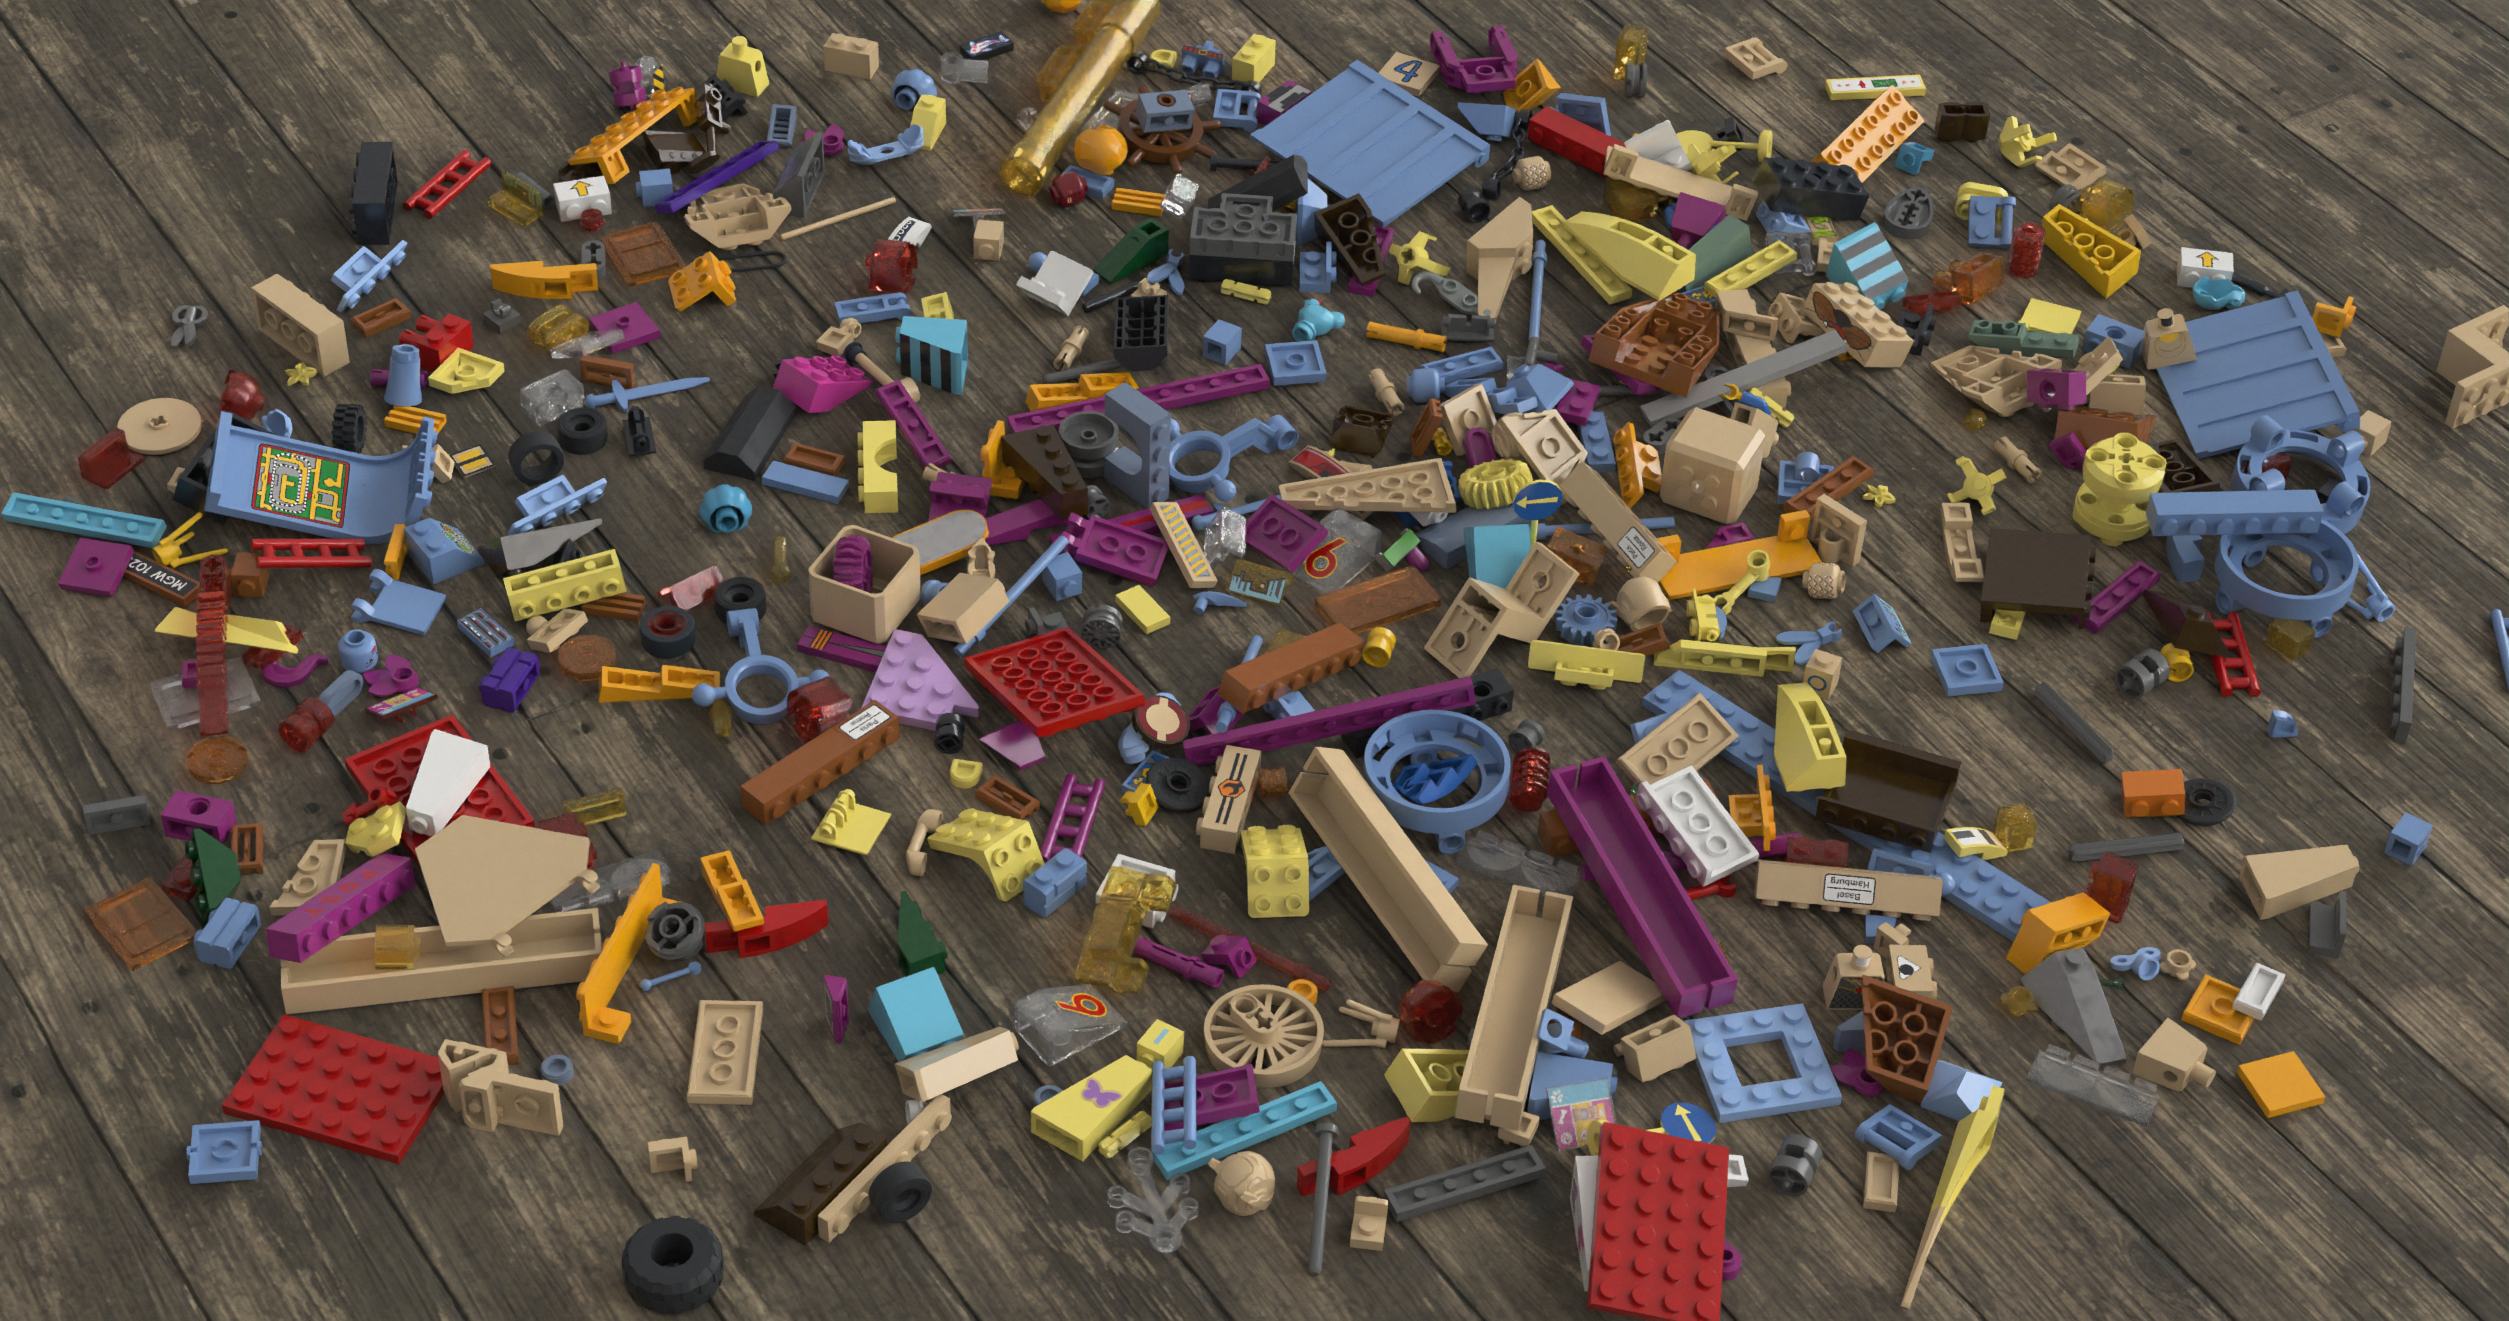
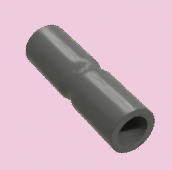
[514,172,555,209]

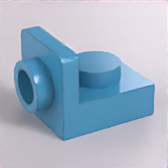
[1895,142,1935,175]

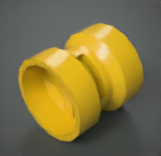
[1362,627,1396,667]
[2160,643,2194,682]

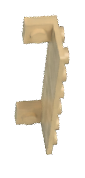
[1604,144,1758,221]

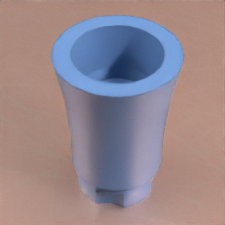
[384,344,422,406]

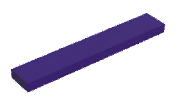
[654,140,779,213]

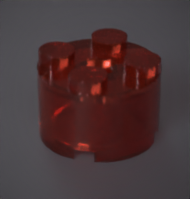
[865,239,918,293]
[787,676,852,743]

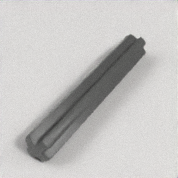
[2034,682,2115,763]
[2068,833,2184,862]

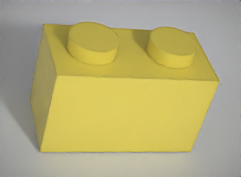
[1232,34,1276,89]

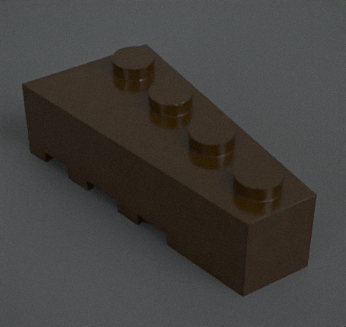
[1001,425,1089,520]

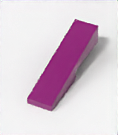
[985,498,1068,545]

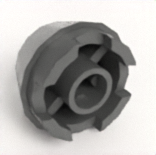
[645,902,705,961]

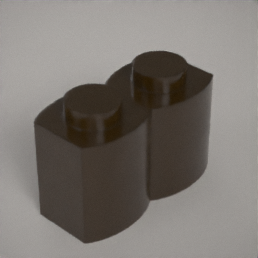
[1934,102,1990,142]

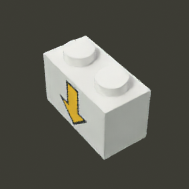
[553,176,612,222]
[2177,247,2234,288]

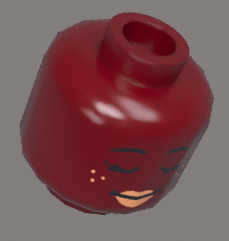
[1049,171,1088,208]

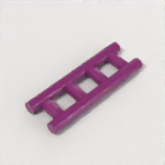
[1040,774,1106,863]

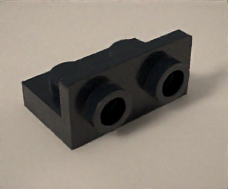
[695,74,748,121]
[1897,305,1937,356]

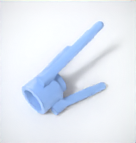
[2346,554,2395,622]

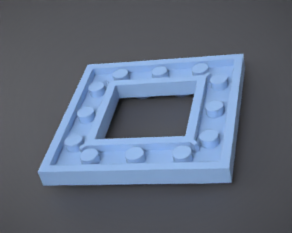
[1684,1003,1842,1123]

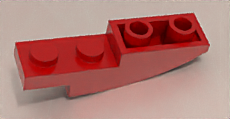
[704,899,829,958]
[1296,1116,1411,1197]

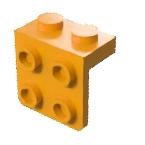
[668,251,736,312]
[980,420,1026,499]

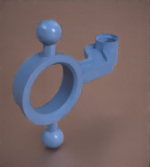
[1169,415,1299,502]
[692,608,831,724]

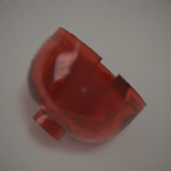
[219,369,265,421]
[1398,980,1463,1044]

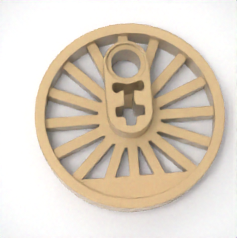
[1204,984,1324,1088]

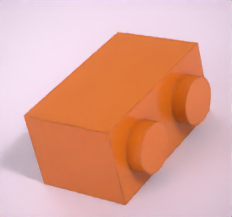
[2121,769,2185,818]

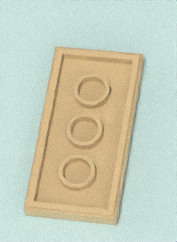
[1616,693,1739,787]
[1552,961,1666,1035]
[687,1000,763,1105]

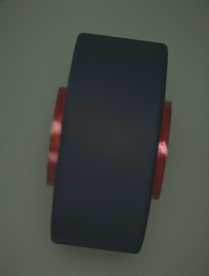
[640,606,696,658]

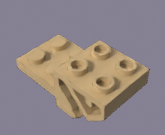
[438,1039,564,1136]

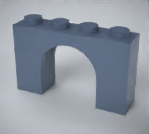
[1104,382,1171,509]

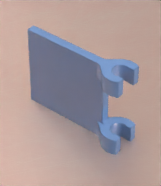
[351,569,446,636]

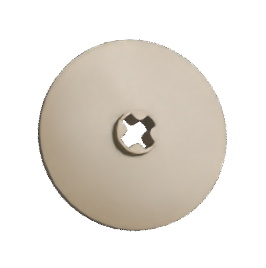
[117,398,202,455]

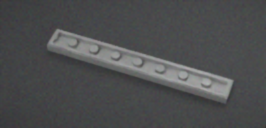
[1640,330,1847,428]

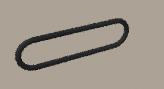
[716,251,787,272]

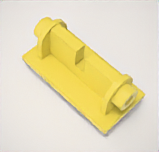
[1686,589,1720,641]

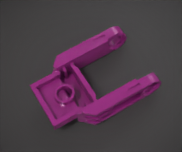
[1430,25,1518,94]

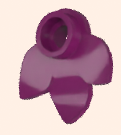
[799,124,845,156]
[363,654,419,696]
[1830,1048,1884,1096]

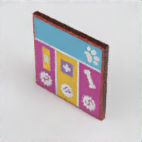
[365,687,438,723]

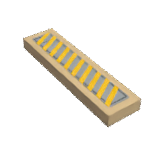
[1150,502,1218,588]

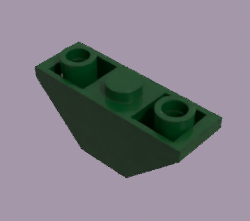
[185,828,241,924]

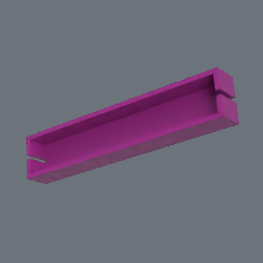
[1547,756,1738,1018]

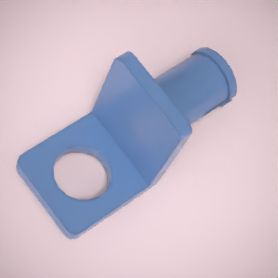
[1537,1009,1589,1059]

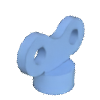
[2110,947,2160,980]

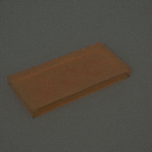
[1315,565,1441,634]

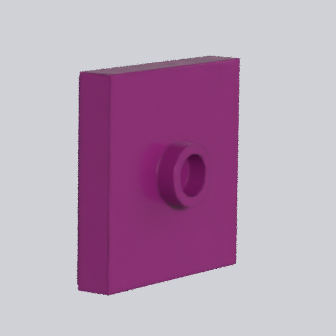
[589,302,660,354]
[58,538,134,597]

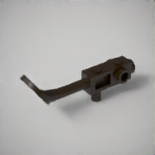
[686,83,731,174]

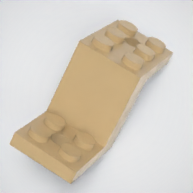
[2436,305,2509,429]
[1424,542,1580,678]

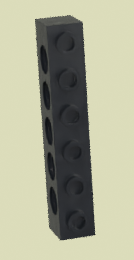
[1341,668,1514,759]

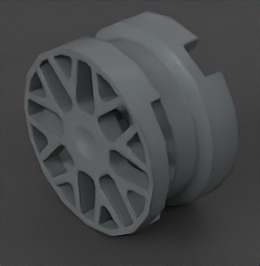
[1624,62,1647,98]
[2049,184,2088,216]
[1081,604,1123,649]

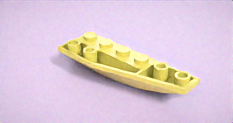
[1564,211,1696,301]
[1774,682,1847,792]

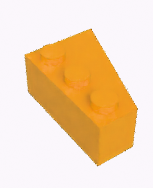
[2006,892,2111,975]

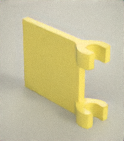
[2018,298,2082,334]

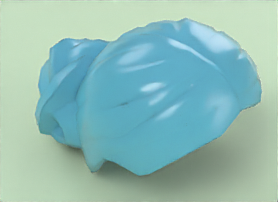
[2192,276,2245,310]

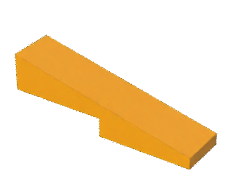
[1025,372,1139,411]
[598,665,720,703]
[700,850,764,932]

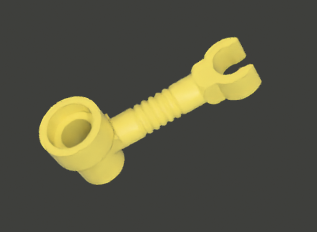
[1714,550,1770,615]

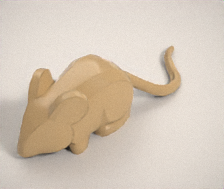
[966,537,995,578]

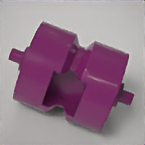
[608,61,647,111]

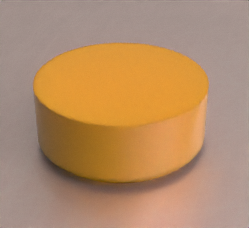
[1287,979,1318,1005]

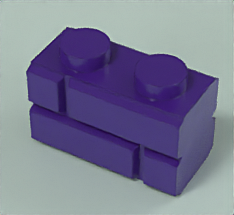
[479,647,540,713]

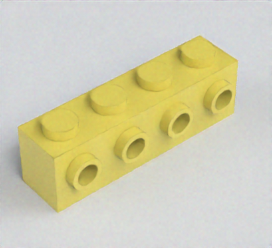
[503,549,627,621]

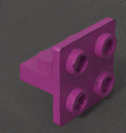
[928,472,992,521]

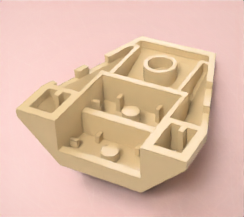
[685,183,791,250]
[1930,345,2062,417]

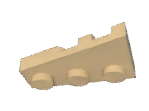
[269,839,347,916]

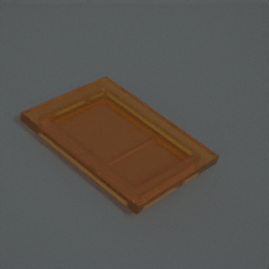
[600,222,686,287]
[84,876,197,971]

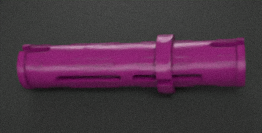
[1134,937,1224,989]

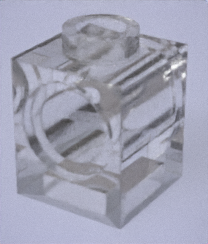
[1160,173,1199,219]

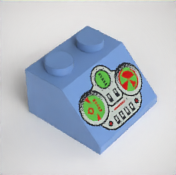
[404,518,484,584]

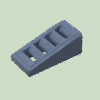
[767,104,797,148]

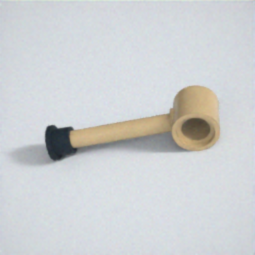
[843,342,920,403]

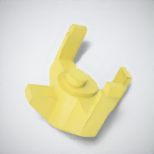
[1998,116,2057,168]
[1687,143,1739,184]
[1389,231,1450,285]
[1947,456,2007,516]

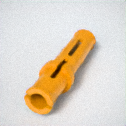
[1366,321,1447,353]

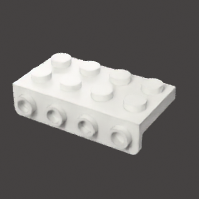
[1636,765,1759,887]

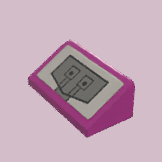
[823,975,849,1044]

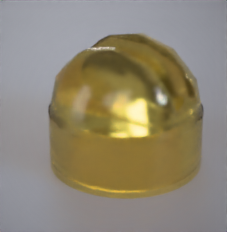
[1965,408,1987,430]

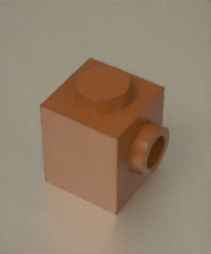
[228,552,270,597]

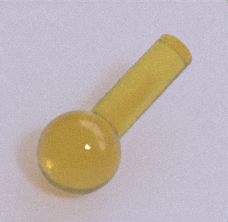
[769,536,792,583]

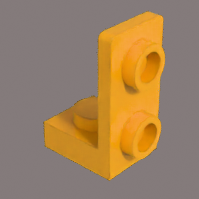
[2312,296,2356,337]

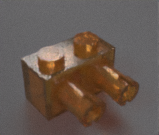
[1933,251,2004,304]

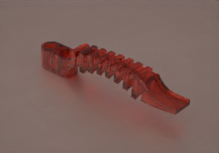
[196,555,231,737]

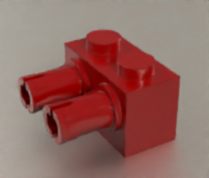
[399,314,474,372]

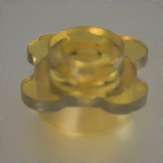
[2000,986,2038,1017]

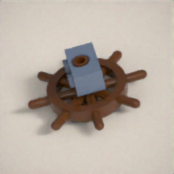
[1103,85,1221,175]

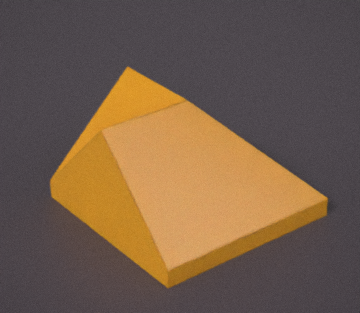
[1502,59,1561,112]

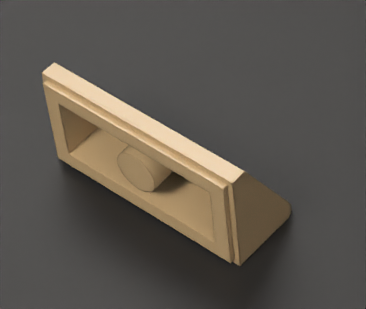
[1722,308,1778,341]

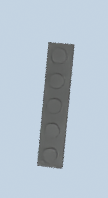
[2390,627,2416,744]
[1383,1145,1546,1222]

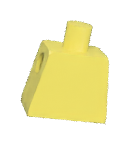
[717,36,769,97]

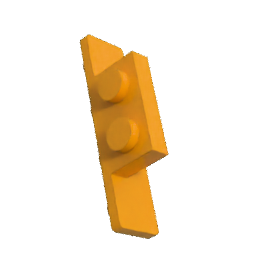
[1613,422,1662,509]
[1729,764,1776,851]

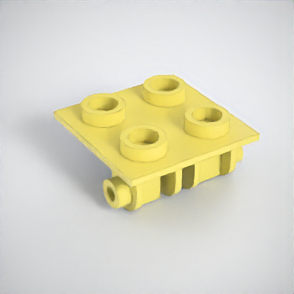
[811,789,891,856]

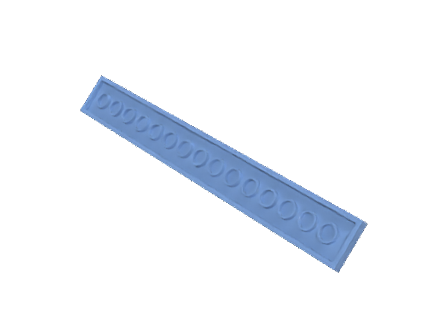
[1642,670,2050,942]

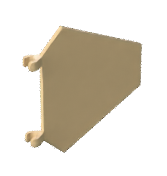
[415,815,600,957]

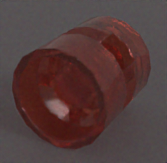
[278,697,335,752]

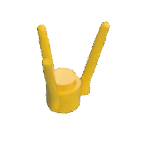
[151,512,228,569]

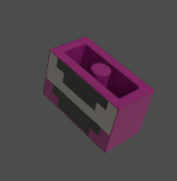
[1257,80,1312,126]

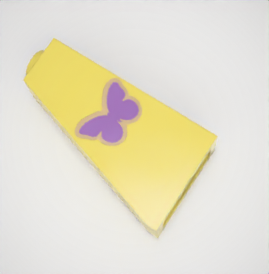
[1031,1055,1152,1162]

